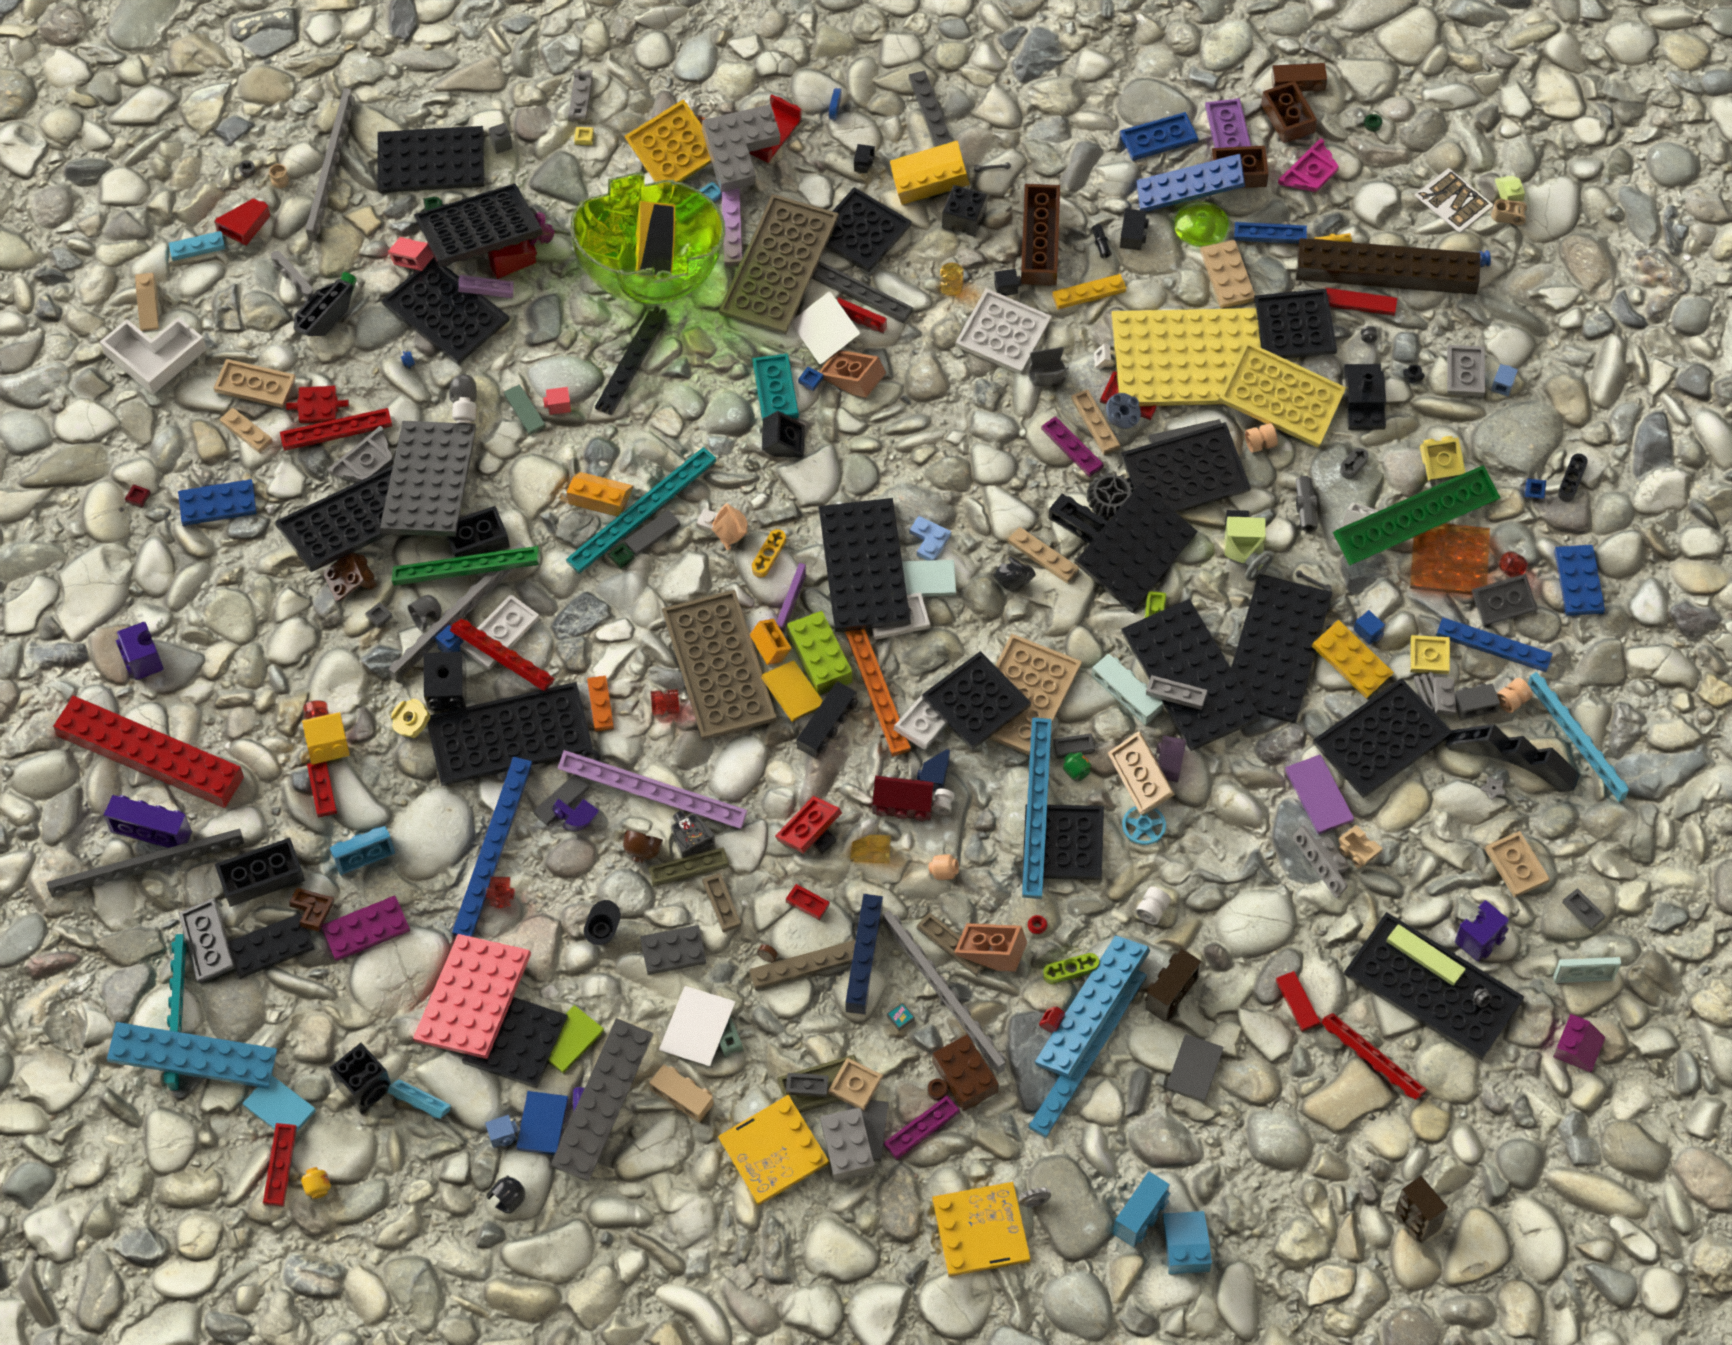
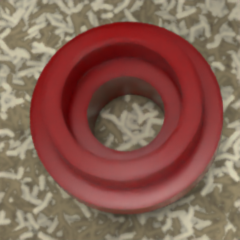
[1027,915,1047,934]

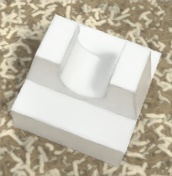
[1094,344,1116,369]

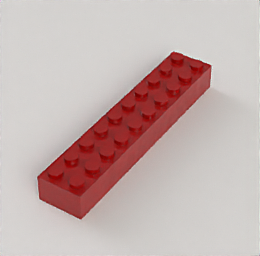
[53,695,244,808]

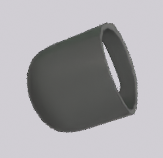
[449,374,477,403]
[408,595,442,631]

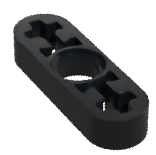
[1558,453,1588,502]

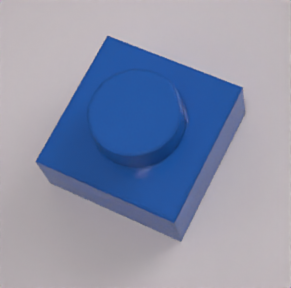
[798,366,824,391]

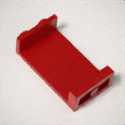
[749,94,802,163]

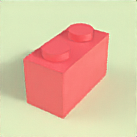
[388,237,434,271]

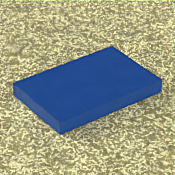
[516,1091,568,1155]

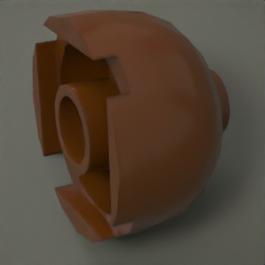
[623,830,663,863]

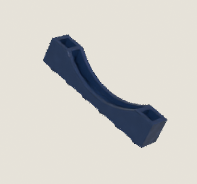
[845,894,883,1015]

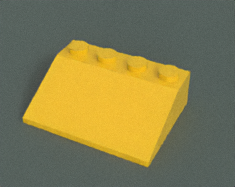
[890,140,970,205]

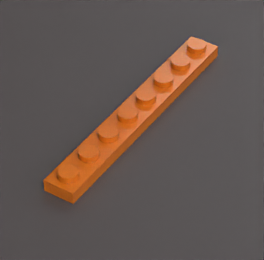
[844,629,910,757]

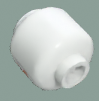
[452,397,477,424]

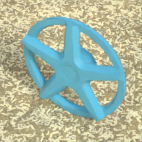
[1122,806,1166,845]

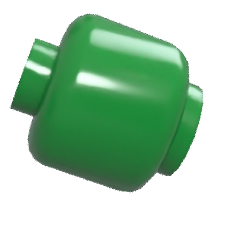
[1063,752,1091,781]

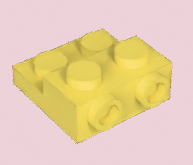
[1419,436,1466,481]

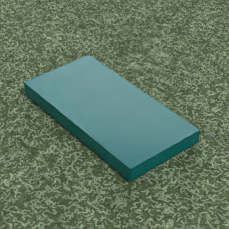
[752,353,799,422]

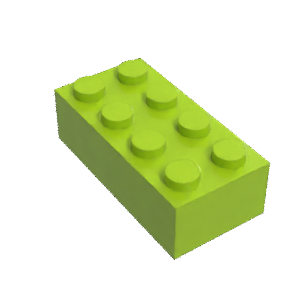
[787,611,853,695]

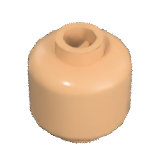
[929,854,959,881]

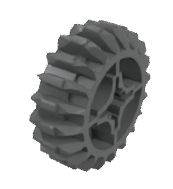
[1087,472,1135,520]

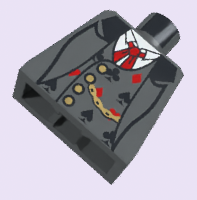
[671,811,715,858]

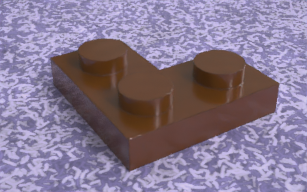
[289,887,334,932]

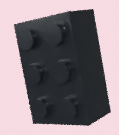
[445,506,510,558]

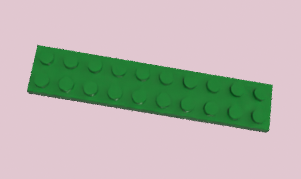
[1332,465,1501,566]

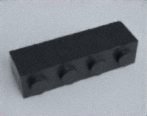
[796,681,858,759]

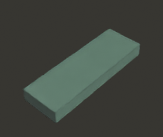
[504,384,546,435]

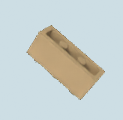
[649,1064,714,1123]

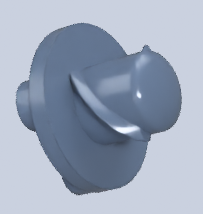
[1106,393,1141,429]

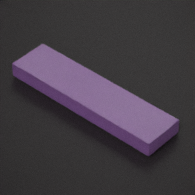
[776,563,807,635]

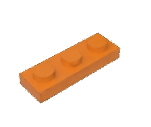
[587,675,614,732]

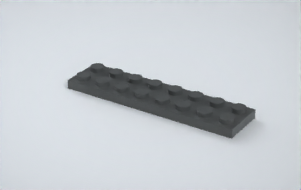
[551,1018,654,1182]

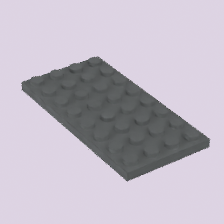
[380,421,476,537]

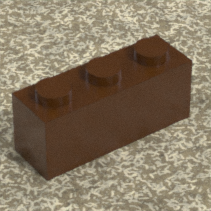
[1271,63,1327,92]

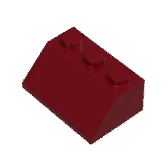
[872,775,934,821]

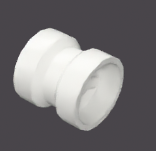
[932,789,955,815]

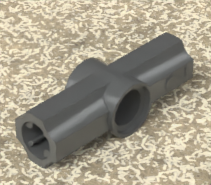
[1295,476,1318,532]

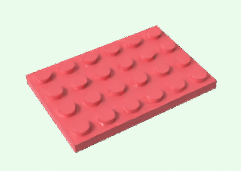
[413,934,531,1059]

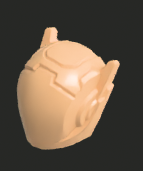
[711,503,748,550]

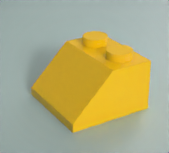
[302,712,350,764]

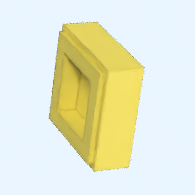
[574,127,594,145]

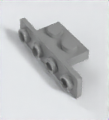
[1292,825,1350,898]

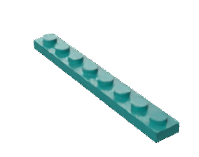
[164,934,187,1091]

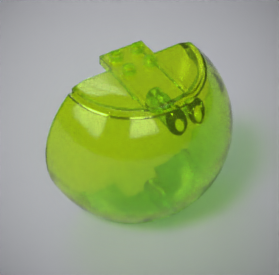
[570,171,726,305]

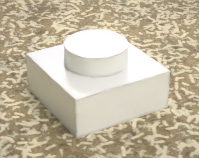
[696,509,718,533]

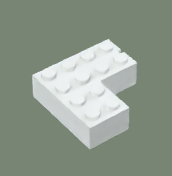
[100,317,207,394]

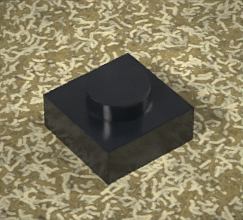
[813,830,837,854]

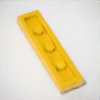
[1052,274,1126,310]

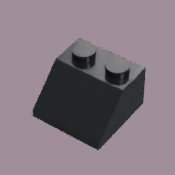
[762,411,805,457]

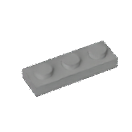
[1146,675,1207,710]

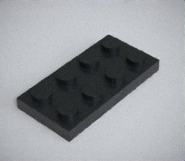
[229,913,315,979]

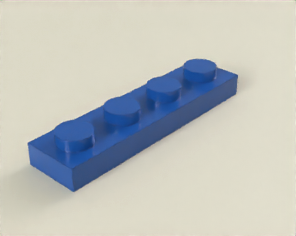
[1234,222,1307,244]

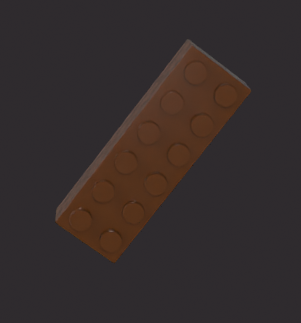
[1021,184,1060,286]

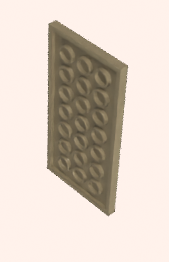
[719,194,839,335]
[662,589,776,741]

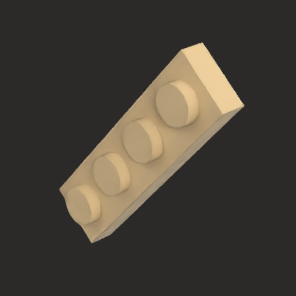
[1008,527,1079,583]

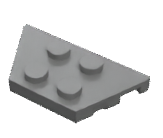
[327,426,393,482]

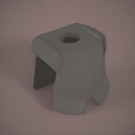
[1028,347,1069,387]

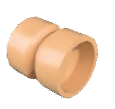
[1245,423,1278,453]
[1496,678,1533,713]

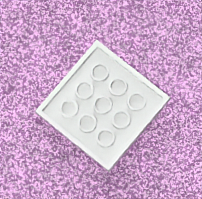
[955,288,1052,375]

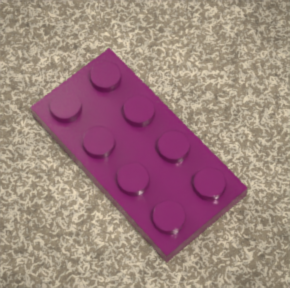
[322,895,410,961]

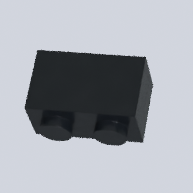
[1120,208,1149,250]

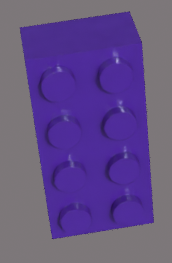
[103,795,192,848]

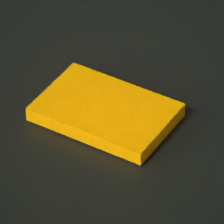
[761,660,823,722]

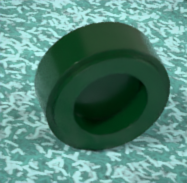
[1364,114,1382,132]

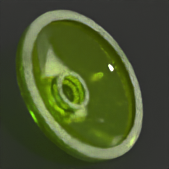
[1175,201,1228,247]

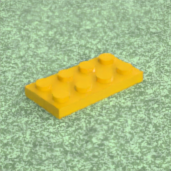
[1312,620,1394,699]

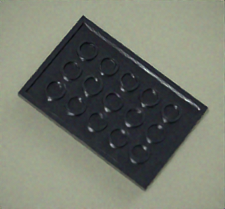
[377,126,485,193]
[382,257,510,365]
[1120,422,1251,513]
[1074,483,1198,612]
[1313,678,1453,798]

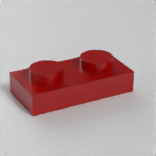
[786,884,830,921]

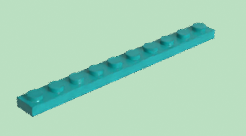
[566,447,717,574]

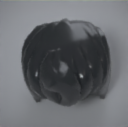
[993,557,1036,592]

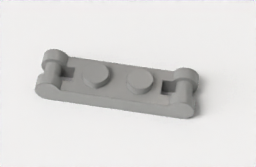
[568,69,593,122]
[271,251,313,303]

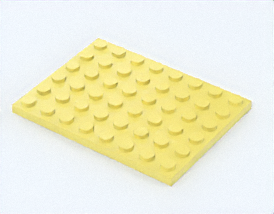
[1111,308,1261,406]

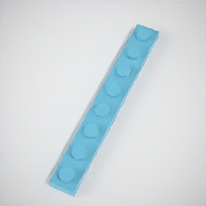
[1528,672,1629,802]

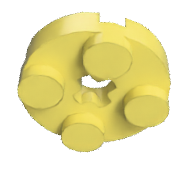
[391,699,431,738]

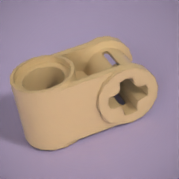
[1491,199,1527,225]

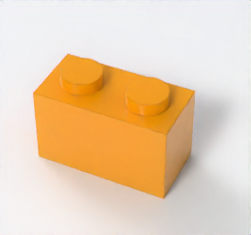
[750,618,792,665]

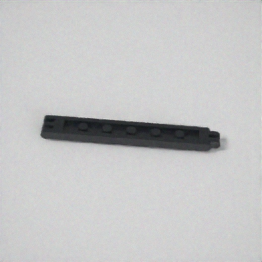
[595,306,667,415]

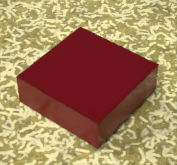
[125,484,151,508]

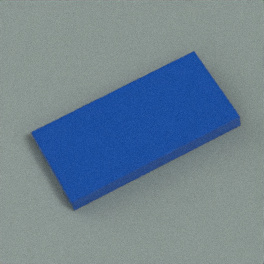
[1120,112,1198,161]

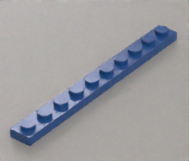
[452,757,533,937]

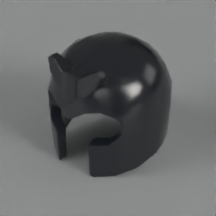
[486,1175,526,1213]

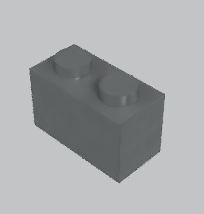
[1455,683,1500,720]

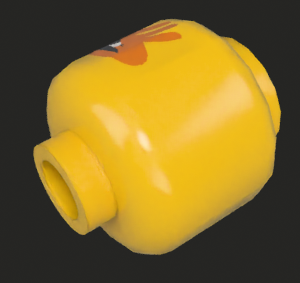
[301,1167,331,1199]

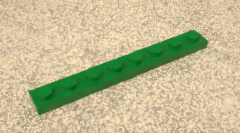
[391,546,540,586]

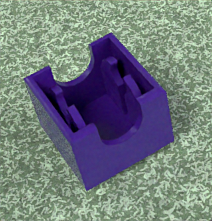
[115,621,164,680]
[1455,900,1509,962]

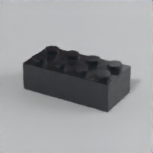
[215,838,305,907]

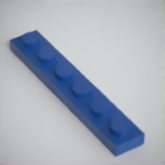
[1436,617,1553,672]

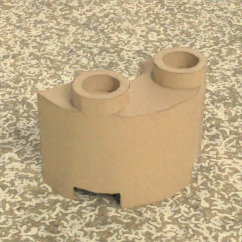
[1339,825,1383,869]

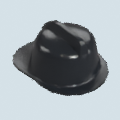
[583,900,621,945]

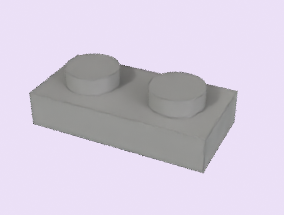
[1433,677,1456,716]

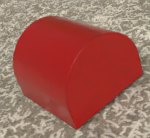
[1039,1006,1065,1033]

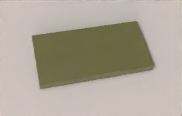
[777,1054,857,1113]

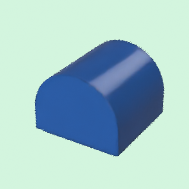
[1525,479,1546,499]

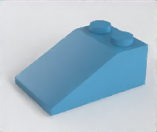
[1163,1211,1212,1274]

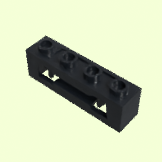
[1048,493,1108,544]

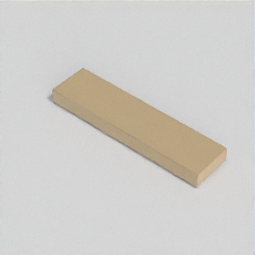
[1071,389,1121,455]

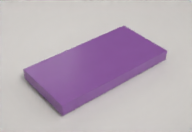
[1205,98,1251,148]
[1285,754,1354,835]

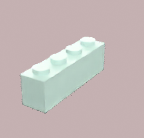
[1092,654,1163,726]

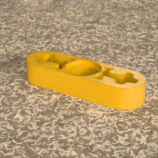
[752,529,786,578]

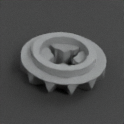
[1019,1187,1051,1207]

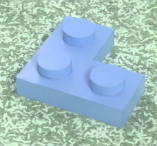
[909,516,951,561]

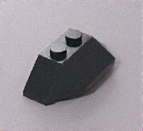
[293,279,353,336]

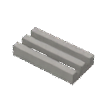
[1413,672,1435,710]

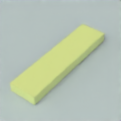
[1386,924,1465,986]

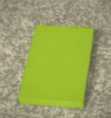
[549,1005,604,1074]

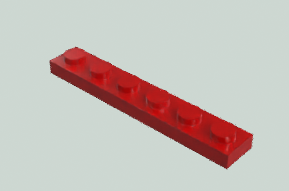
[280,408,393,451]
[450,618,555,691]
[1321,1013,1427,1100]

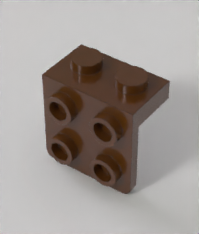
[324,552,377,601]

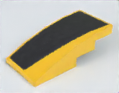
[635,201,675,279]

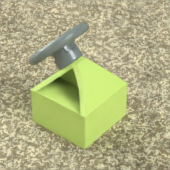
[1225,517,1274,581]

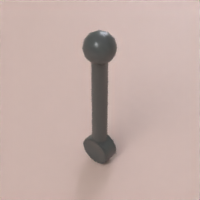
[974,162,1011,172]
[1295,570,1332,591]

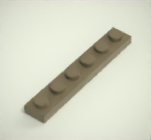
[749,940,856,990]

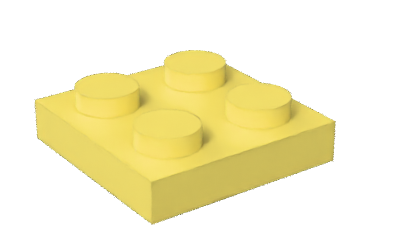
[1410,635,1450,675]

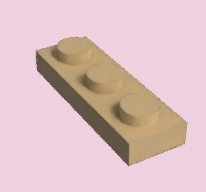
[220,408,273,453]

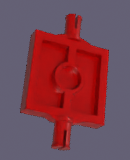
[286,386,349,423]

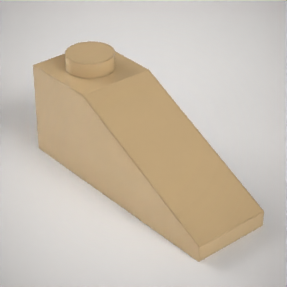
[135,273,159,331]

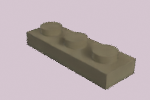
[702,873,741,933]

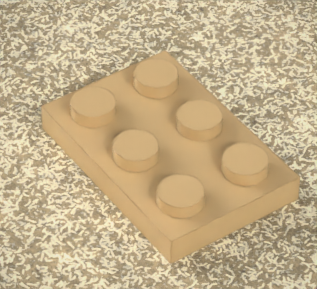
[1485,831,1550,898]

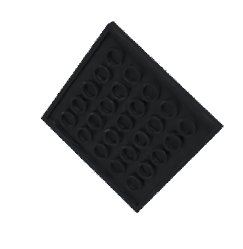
[414,183,543,267]

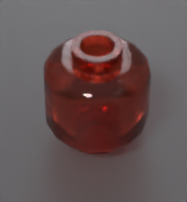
[1499,551,1528,578]

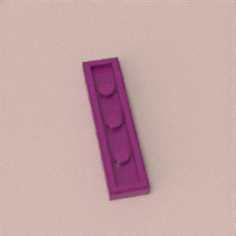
[1041,416,1104,478]
[883,1095,960,1160]

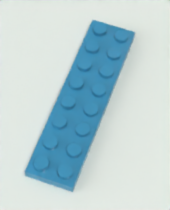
[1035,935,1150,1078]
[107,1022,277,1089]

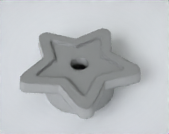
[1480,777,1506,800]

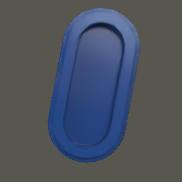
[829,88,842,120]

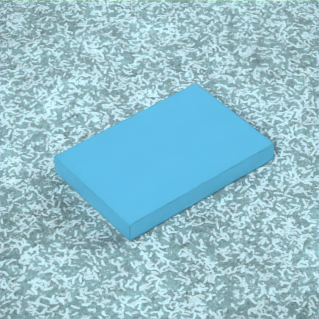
[242,1075,316,1133]

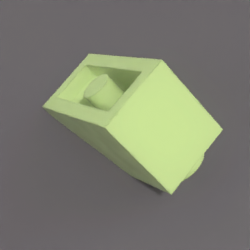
[1495,176,1525,202]

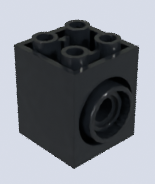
[424,652,467,712]
[329,1042,391,1114]

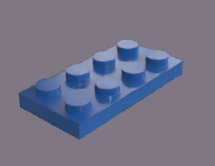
[178,479,257,526]
[1554,545,1605,616]

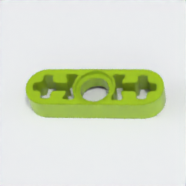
[1043,953,1099,984]

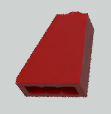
[214,198,271,246]
[487,240,537,279]

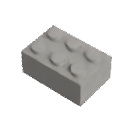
[820,1108,875,1182]

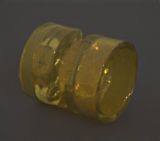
[940,262,964,296]

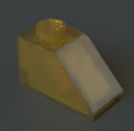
[850,834,891,864]

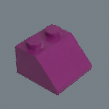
[1553,1013,1605,1073]

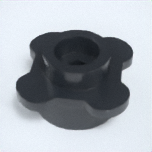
[1403,365,1425,384]

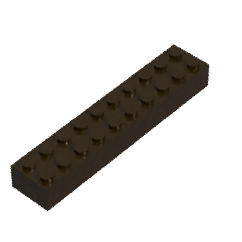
[1296,238,1481,295]

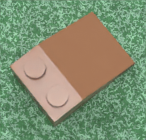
[819,350,886,397]
[954,923,1028,972]

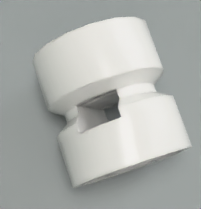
[1135,887,1171,925]

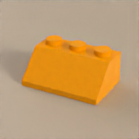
[567,472,633,517]

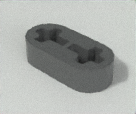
[1340,448,1369,479]

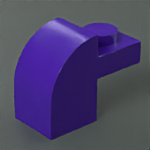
[552,798,599,831]

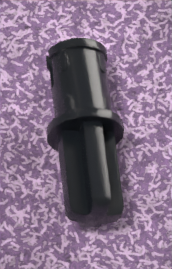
[1092,224,1112,259]

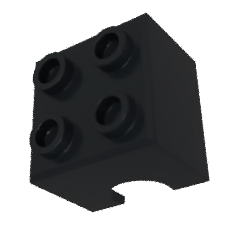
[942,185,987,237]

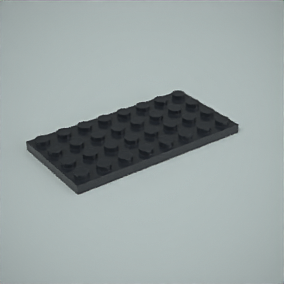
[275,466,393,572]
[819,498,911,632]
[1231,573,1333,724]
[1121,598,1260,751]
[427,682,593,786]
[1343,912,1525,1060]

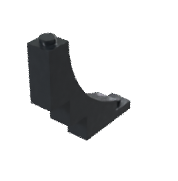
[1445,724,1580,792]

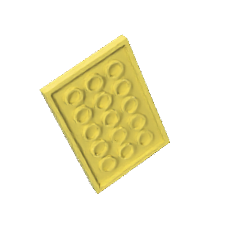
[1218,341,1346,448]

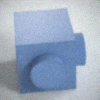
[485,1115,518,1148]

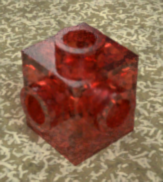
[486,877,515,909]

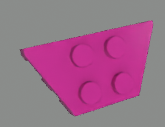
[1278,138,1339,192]

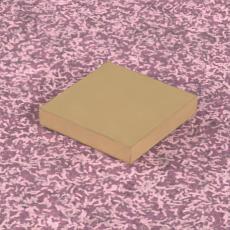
[828,1058,883,1111]

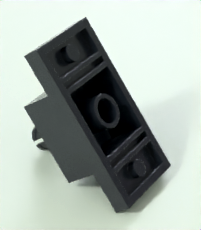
[1343,364,1386,430]

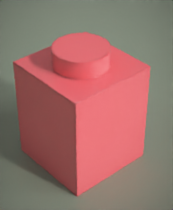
[543,387,571,415]

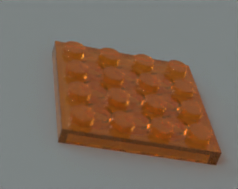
[1410,523,1490,595]

